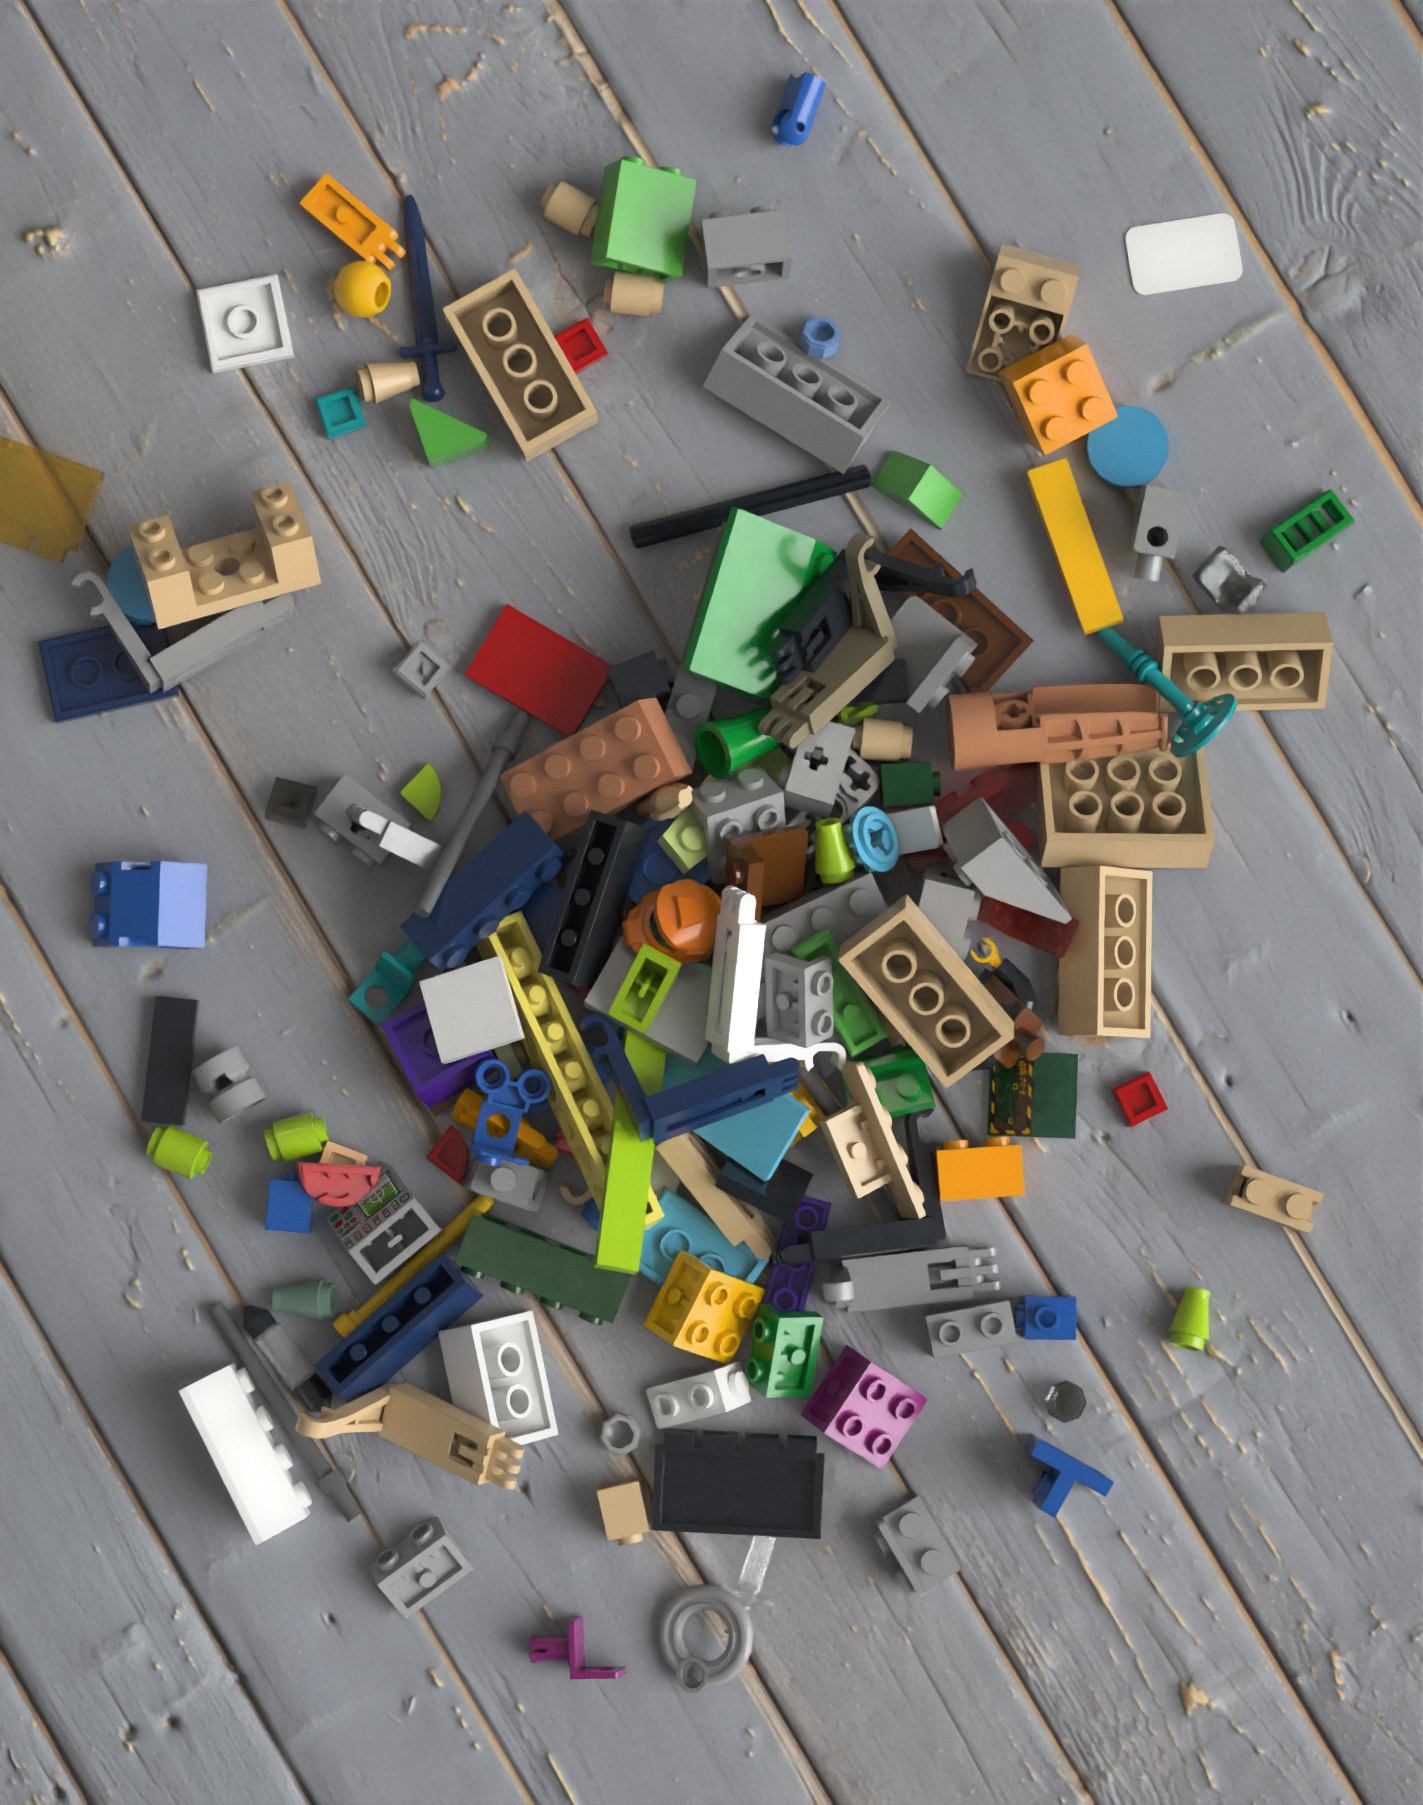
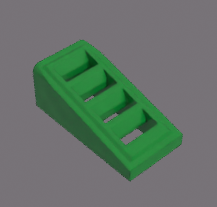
[1260,489,1355,573]

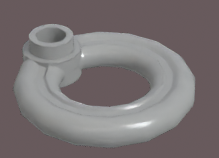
[658,1584,754,1692]

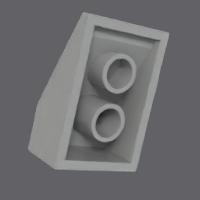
[940,796,1072,924]

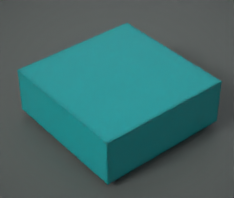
[314,386,368,440]

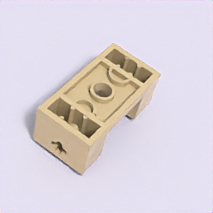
[127,481,321,629]

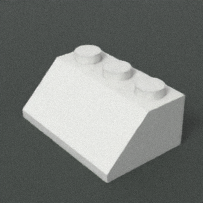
[438,1310,559,1445]

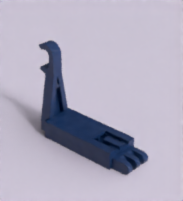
[580,1014,800,1145]

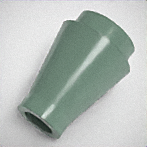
[272,1279,338,1321]

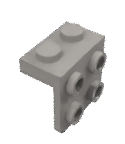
[890,596,978,713]
[687,767,786,884]

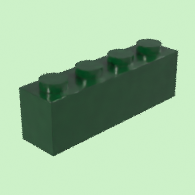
[455,1209,631,1325]

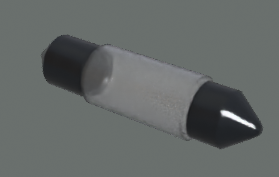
[244,1305,333,1413]

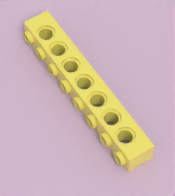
[476,911,665,1231]

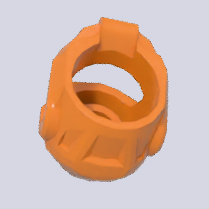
[621,879,721,964]

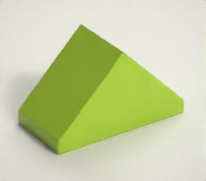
[608,943,682,1034]

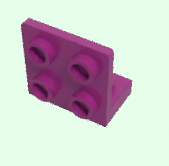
[801,1345,927,1468]

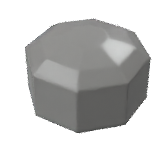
[599,1413,641,1455]

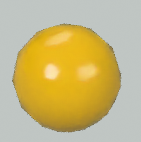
[334,261,391,318]

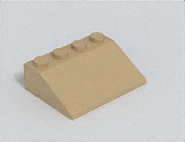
[1037,736,1215,868]

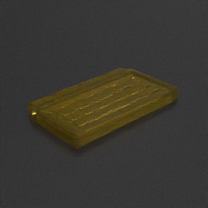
[0,436,105,563]

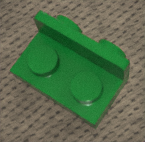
[840,1046,936,1118]
[746,1304,824,1398]

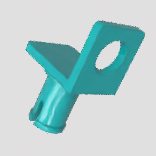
[349,938,425,1026]

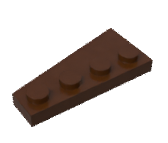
[888,528,1034,693]

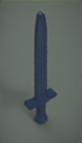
[398,195,458,403]

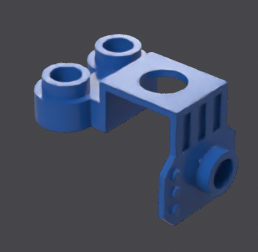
[467,1058,551,1166]

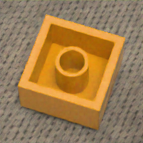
[998,333,1118,455]

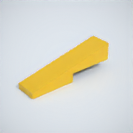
[1026,458,1124,636]

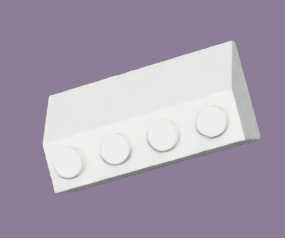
[179,1363,312,1546]

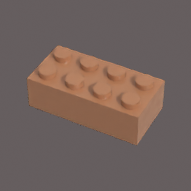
[499,697,693,844]

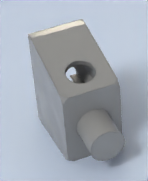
[1128,485,1188,582]
[463,1153,552,1212]

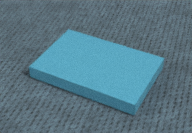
[639,1187,770,1287]

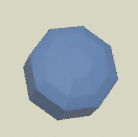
[799,316,841,359]

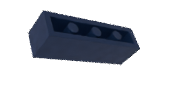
[400,811,569,973]
[314,1253,484,1403]

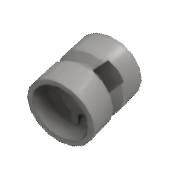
[190,1046,267,1124]

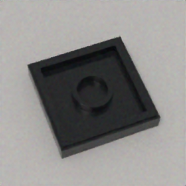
[715,1156,813,1224]

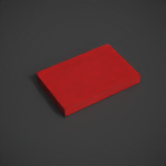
[464,604,612,738]

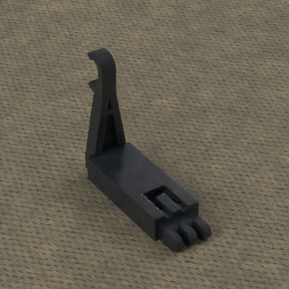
[767,548,977,685]
[773,1108,946,1267]

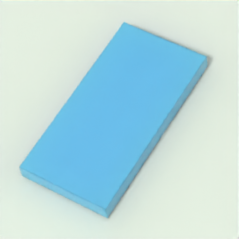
[662,1042,811,1181]

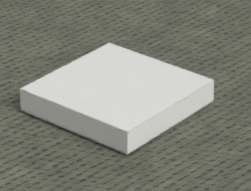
[196,274,295,373]
[419,956,525,1064]

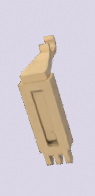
[560,1131,777,1260]
[295,1382,525,1489]

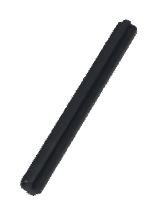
[629,464,871,548]

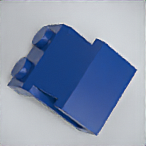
[89,861,207,950]

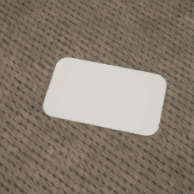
[1125,213,1243,295]

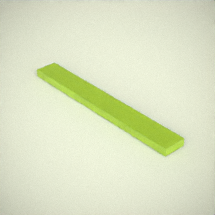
[593,940,673,1275]

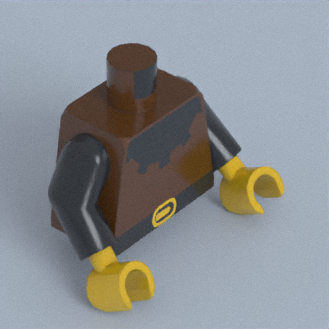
[970,938,1045,1071]

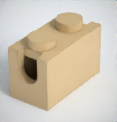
[1223,1165,1324,1234]

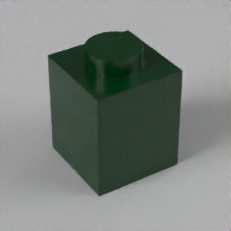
[879,761,941,810]

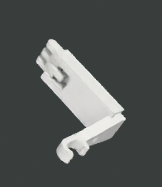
[705,885,846,1071]

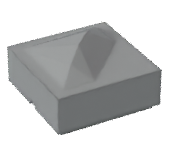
[391,640,451,700]

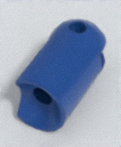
[771,72,826,147]

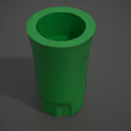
[694,706,784,779]

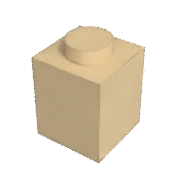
[596,1478,650,1546]

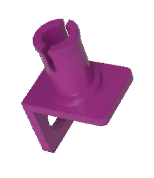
[529,1616,626,1679]

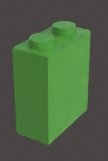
[590,156,697,283]

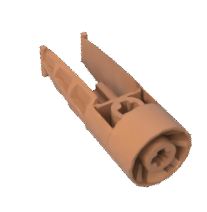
[946,684,1168,771]

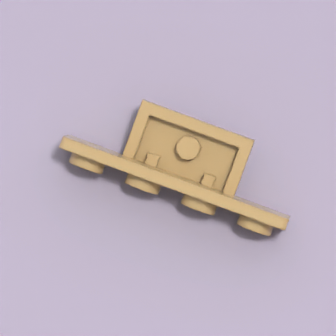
[819,1061,926,1220]

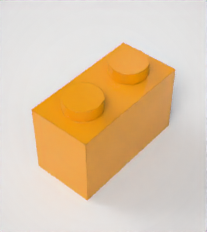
[934,1137,1025,1201]

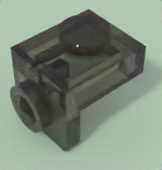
[1191,546,1267,615]

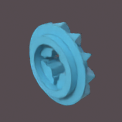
[846,806,899,874]

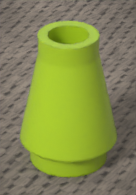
[815,818,857,884]
[1167,1287,1210,1352]

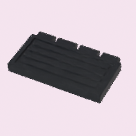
[651,1428,825,1539]

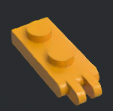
[299,173,406,271]
[450,1087,558,1170]

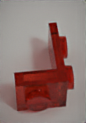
[976,895,1079,958]

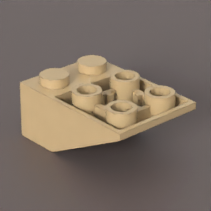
[965,243,1081,383]

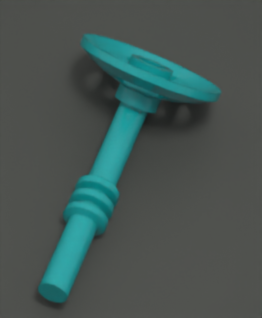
[1096,627,1237,758]

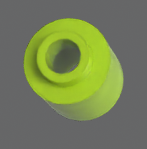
[264,1110,330,1163]
[146,1126,212,1180]

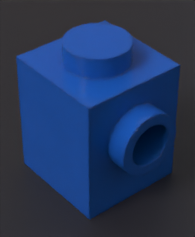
[1014,1295,1076,1340]

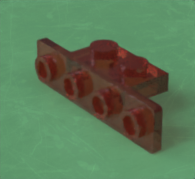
[903,762,1037,874]

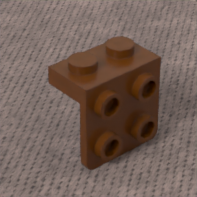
[724,825,808,923]

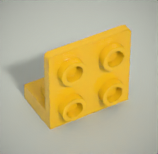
[643,1250,765,1364]

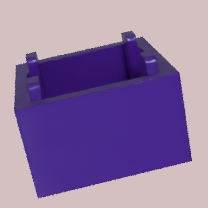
[381,1001,499,1109]

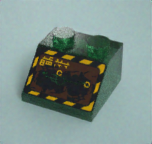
[987,1052,1078,1139]

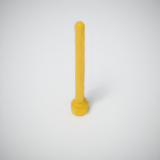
[332,1194,493,1338]

